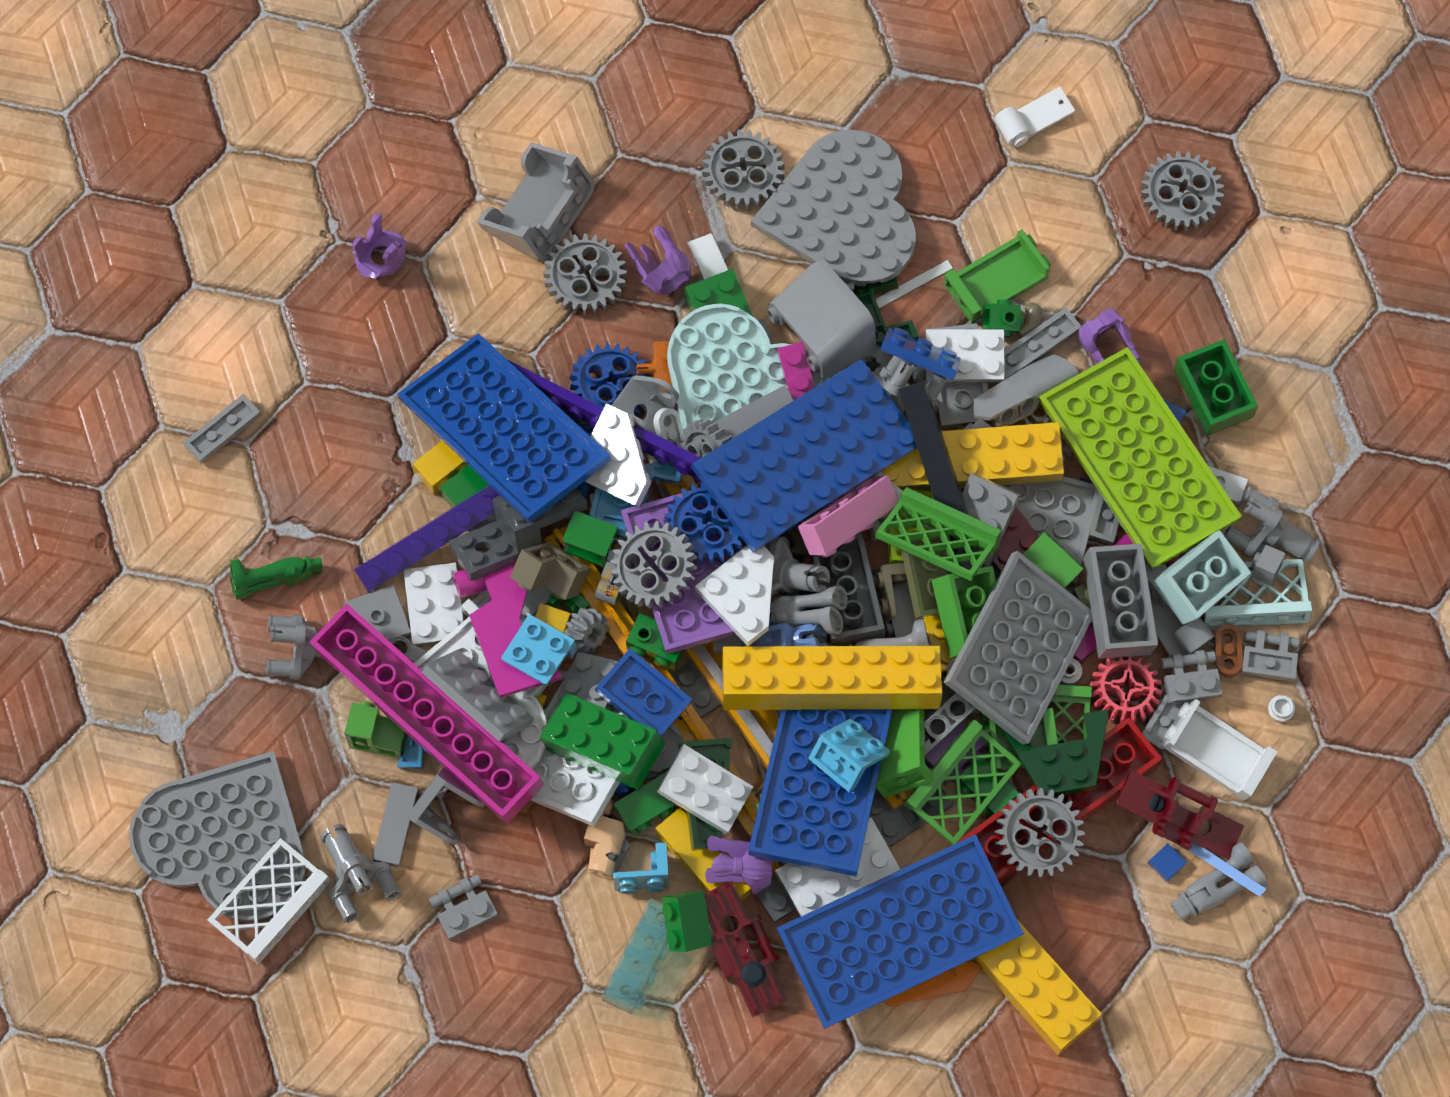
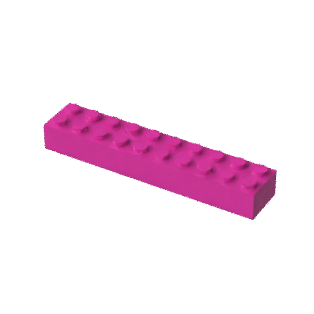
[309,603,544,824]

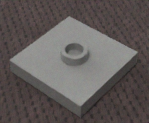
[343,585,411,641]

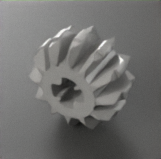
[563,608,610,653]

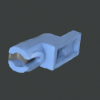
[740,623,828,647]

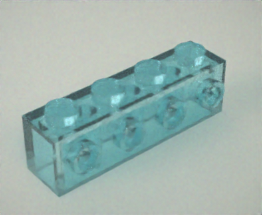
[602,898,670,1015]

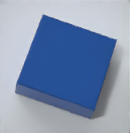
[1148,843,1187,882]

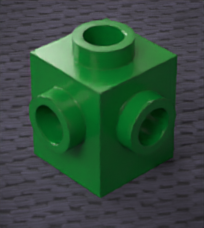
[983,300,1024,337]

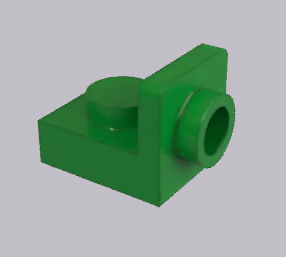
[549,593,590,614]

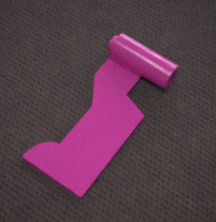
[453,563,562,698]

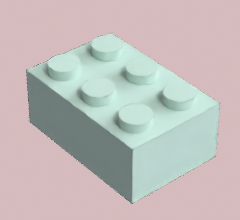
[1151,530,1251,624]

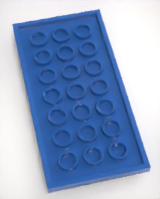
[398,333,611,524]
[691,359,918,553]
[748,709,893,877]
[777,834,1024,1029]

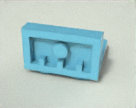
[501,614,578,685]
[808,719,890,792]
[613,842,669,894]

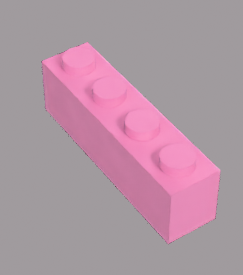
[798,476,899,557]

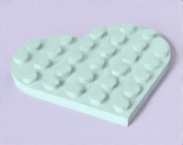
[667,304,831,429]

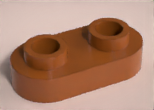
[1214,624,1243,678]

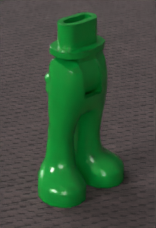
[229,556,322,599]

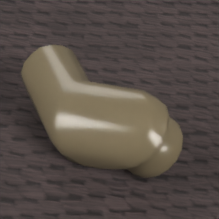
[1016,303,1043,339]

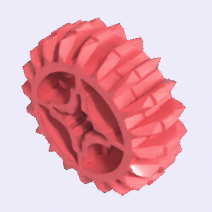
[1090,656,1162,724]

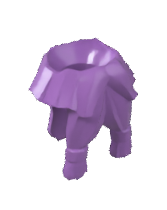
[352,213,407,279]
[624,226,691,295]
[1079,308,1141,364]
[705,836,773,895]

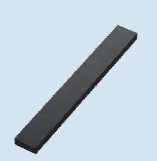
[898,381,985,570]

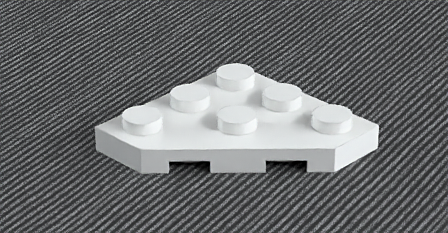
[585,404,651,507]
[695,545,774,646]

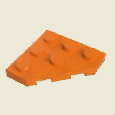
[883,960,981,1007]

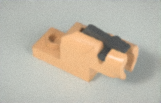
[584,799,630,879]

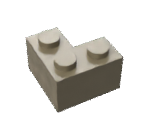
[510,542,591,600]

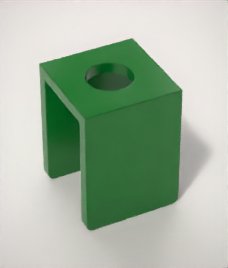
[563,511,619,567]

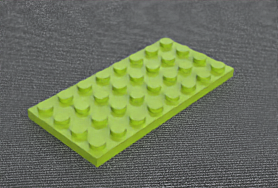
[1039,347,1242,571]

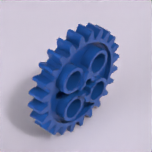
[569,343,651,417]
[664,483,745,565]

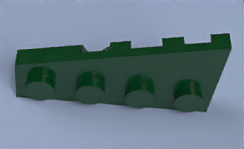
[678,738,732,851]

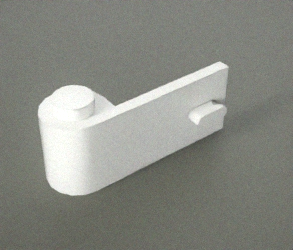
[994,87,1075,147]

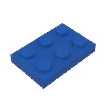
[880,328,961,380]
[595,648,692,737]

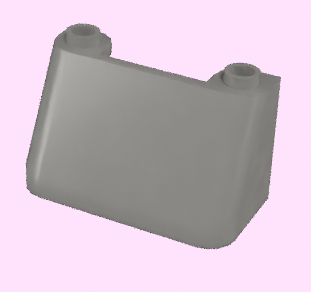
[477,142,594,261]
[767,259,877,379]

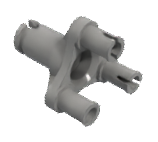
[879,355,948,414]
[1224,486,1320,562]
[764,536,830,596]
[266,614,322,680]
[321,824,402,923]

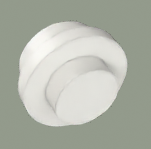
[1268,695,1295,722]

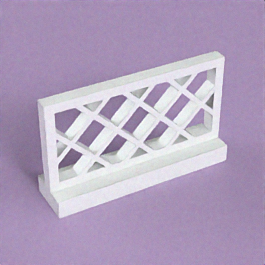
[207,838,331,964]

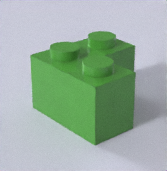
[344,701,407,758]

